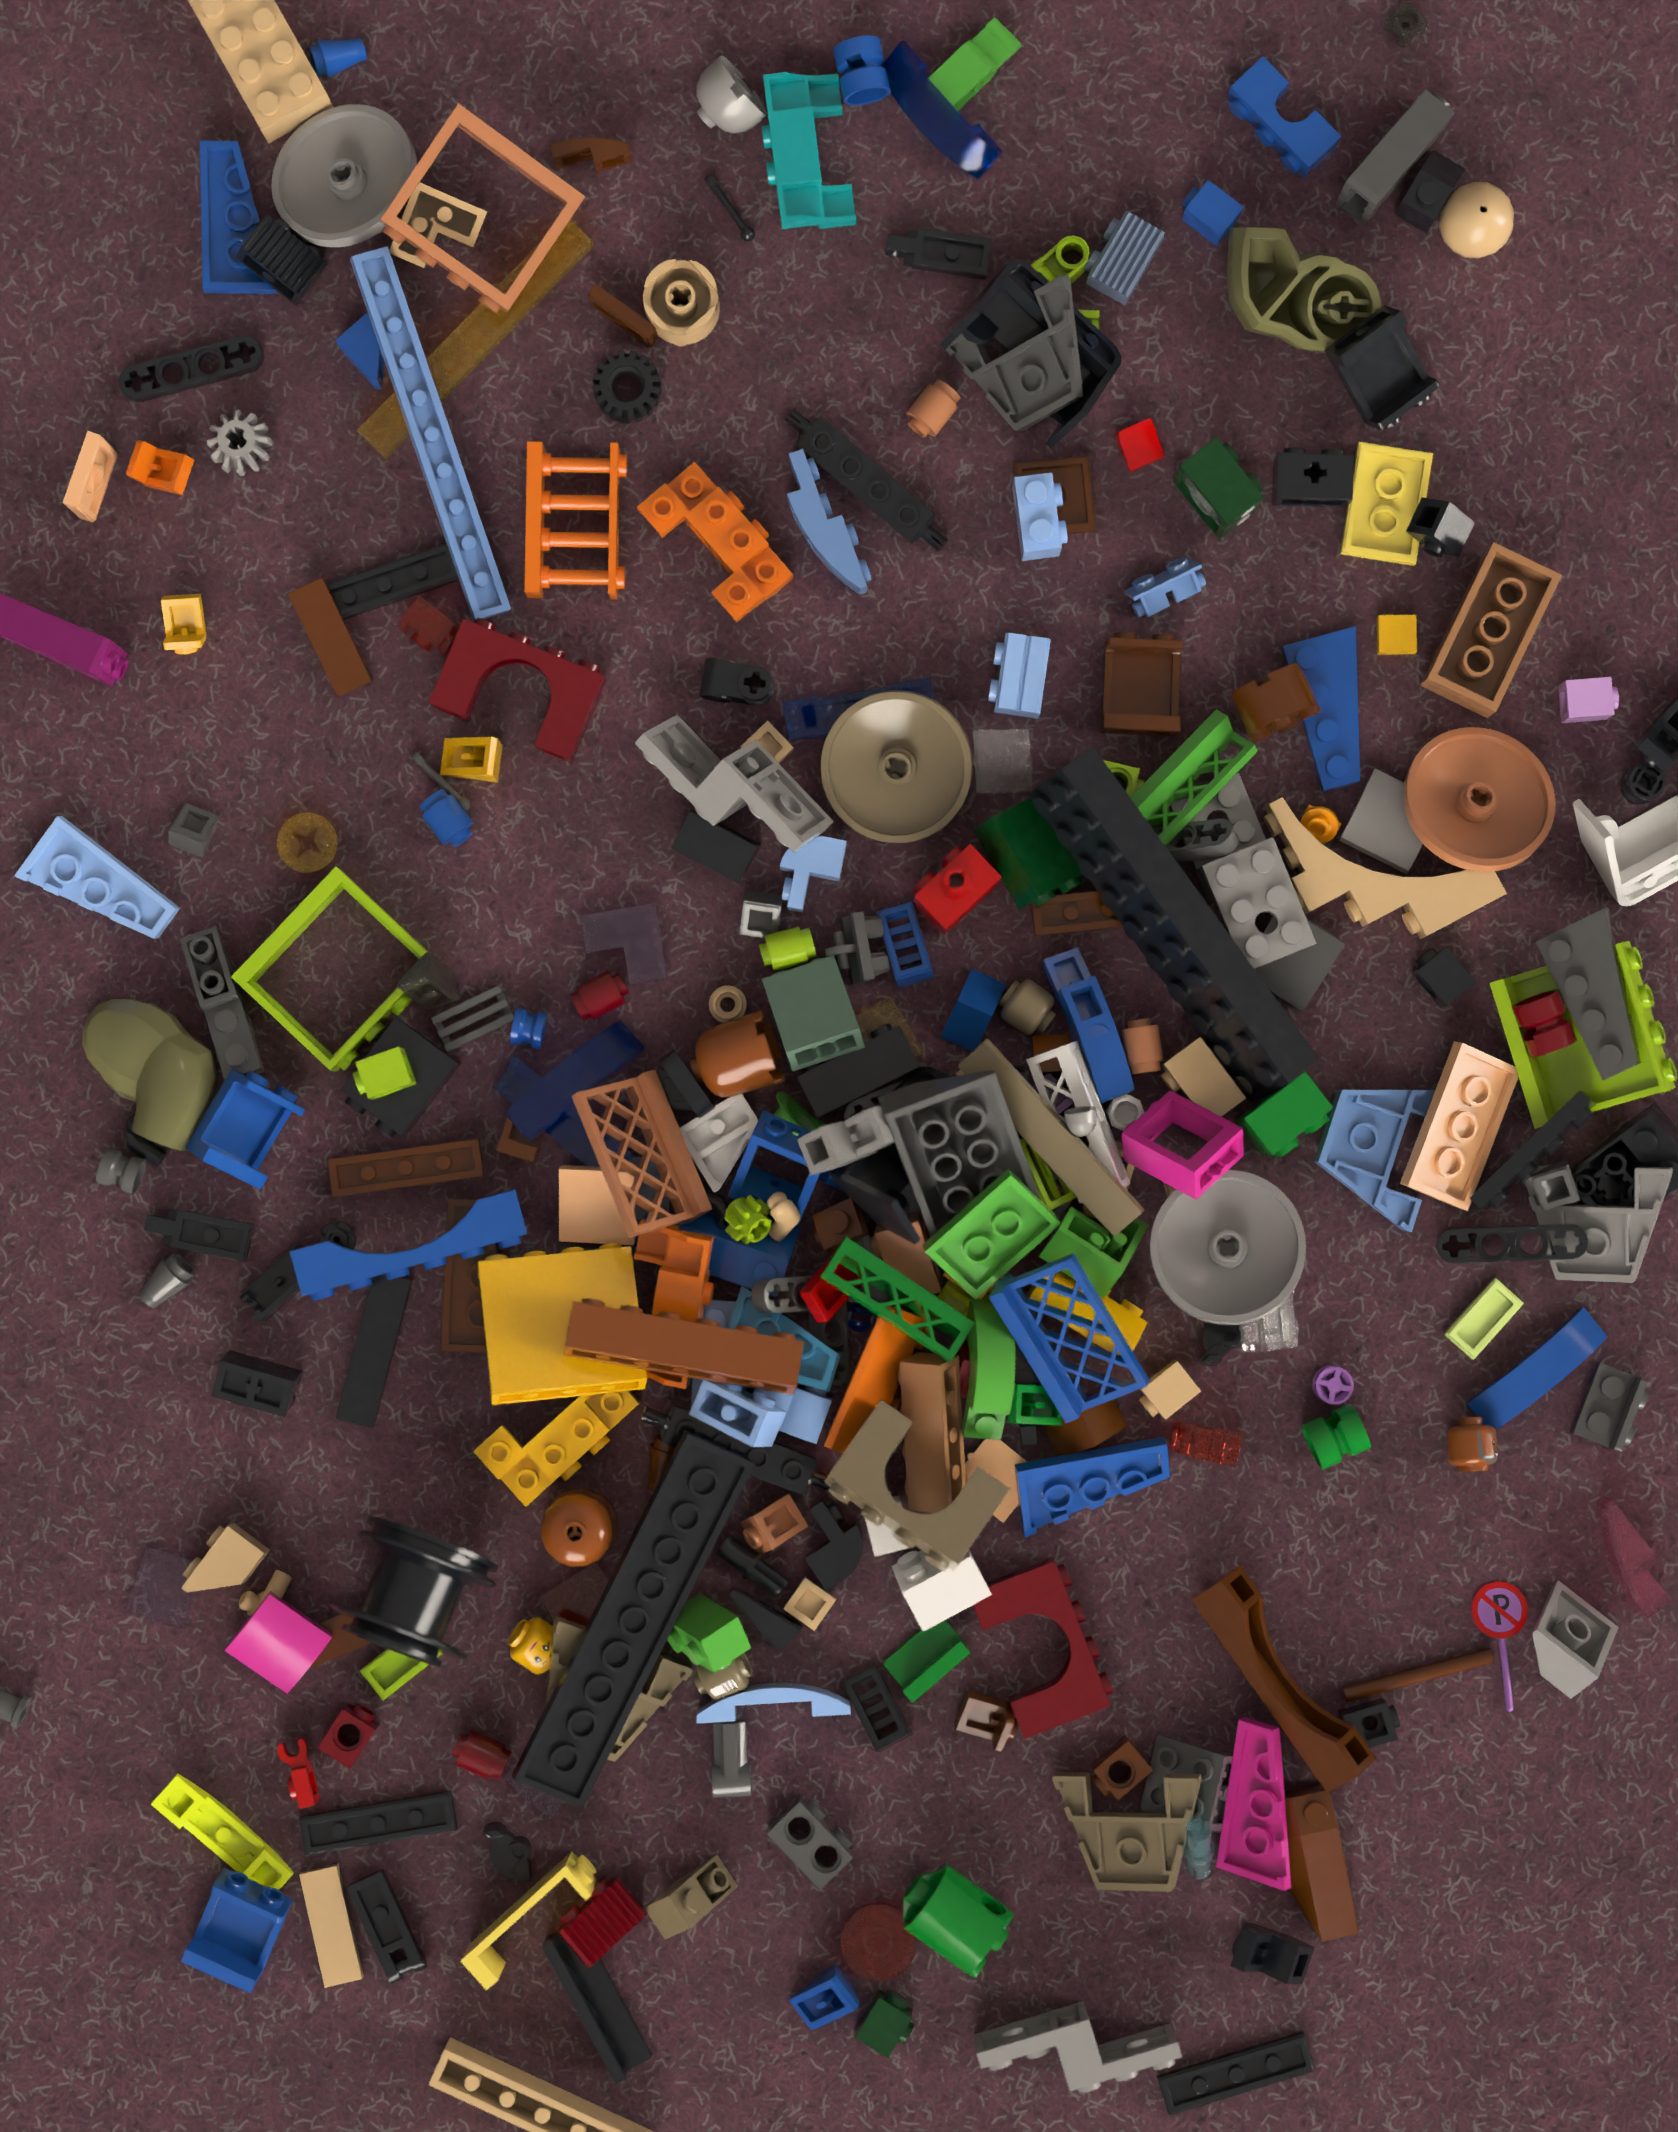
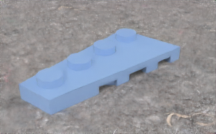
[14,816,180,939]

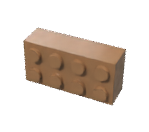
[1419,542,1562,718]

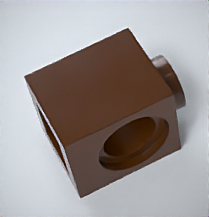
[1090,1735,1153,1800]

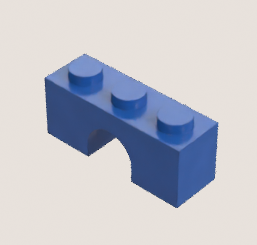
[1226,56,1342,178]

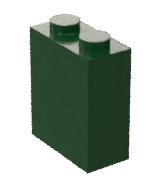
[973,798,1083,909]

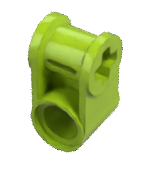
[1031,235,1089,284]

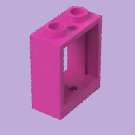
[1122,1090,1244,1200]

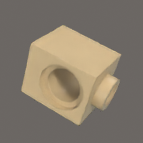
[1139,1360,1201,1420]

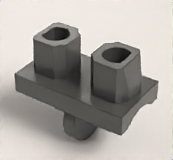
[825,911,890,985]

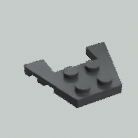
[945,275,1083,431]

